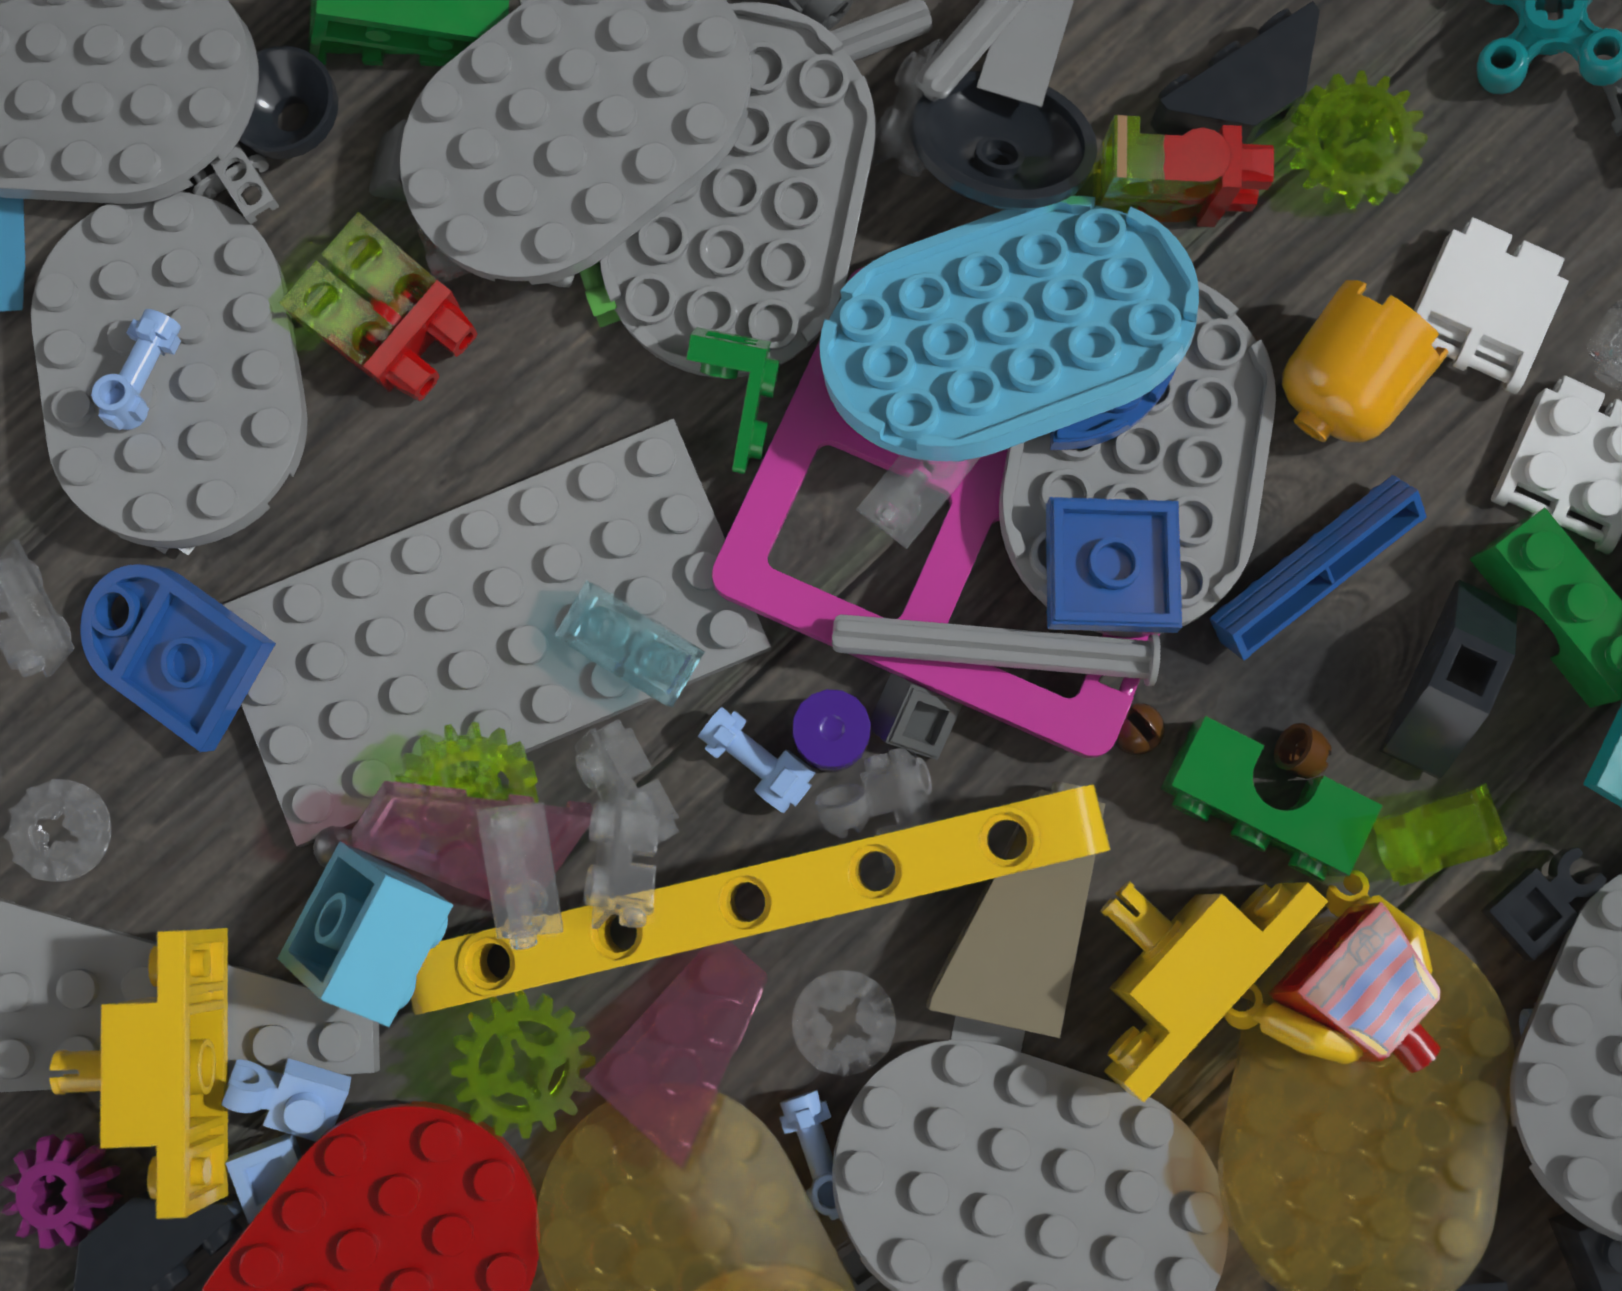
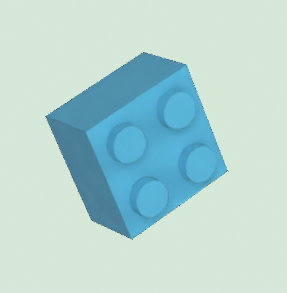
[277,841,453,1027]

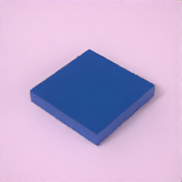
[1046,497,1182,633]

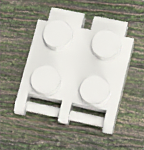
[1414,217,1569,394]
[1491,375,1622,555]

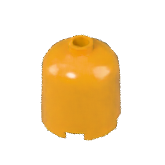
[1282,280,1449,443]

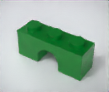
[1469,507,1622,708]
[1160,716,1383,882]

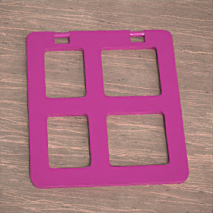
[712,267,1160,758]

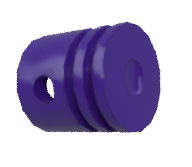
[793,689,871,772]

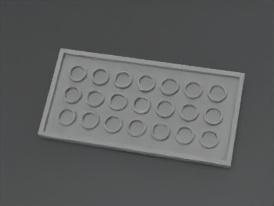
[223,418,771,847]

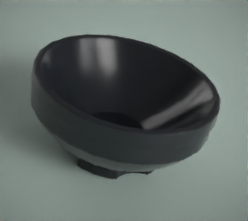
[239,46,339,159]

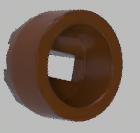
[1115,703,1165,755]
[1274,723,1332,779]

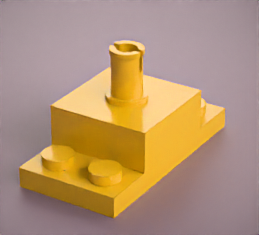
[1101,881,1328,1102]
[49,928,228,1219]

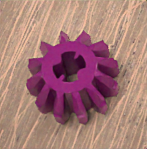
[0,1132,122,1249]

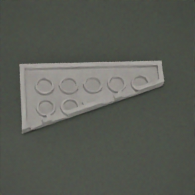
[0,898,380,1092]

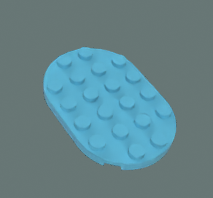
[820,196,1199,462]

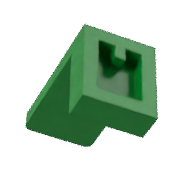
[686,327,780,474]

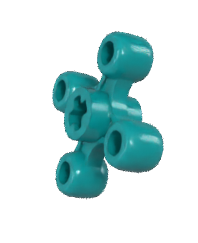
[1476,0,1622,95]

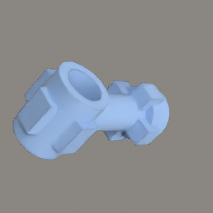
[91,309,181,430]
[698,707,816,813]
[779,1090,839,1220]

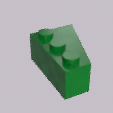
[308,0,509,66]

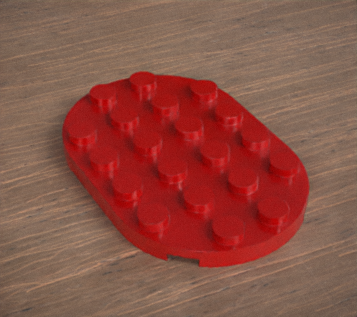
[202,1101,542,1291]

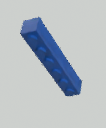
[1209,475,1427,661]

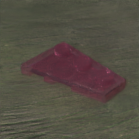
[351,781,595,915]
[584,941,768,1172]

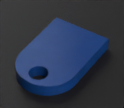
[80,564,276,752]

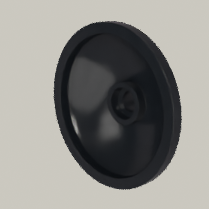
[911,71,1097,210]

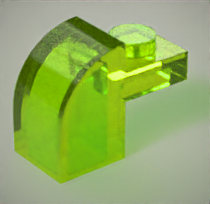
[1373,783,1509,886]

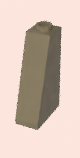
[926,782,1105,1038]

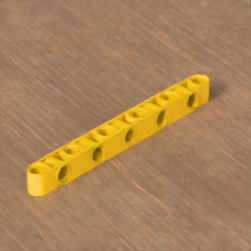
[411,784,1111,1015]

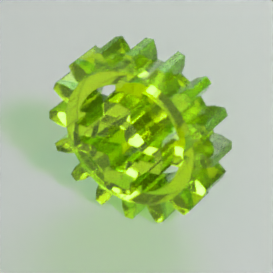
[1286,70,1428,209]
[394,722,539,858]
[449,990,596,1139]

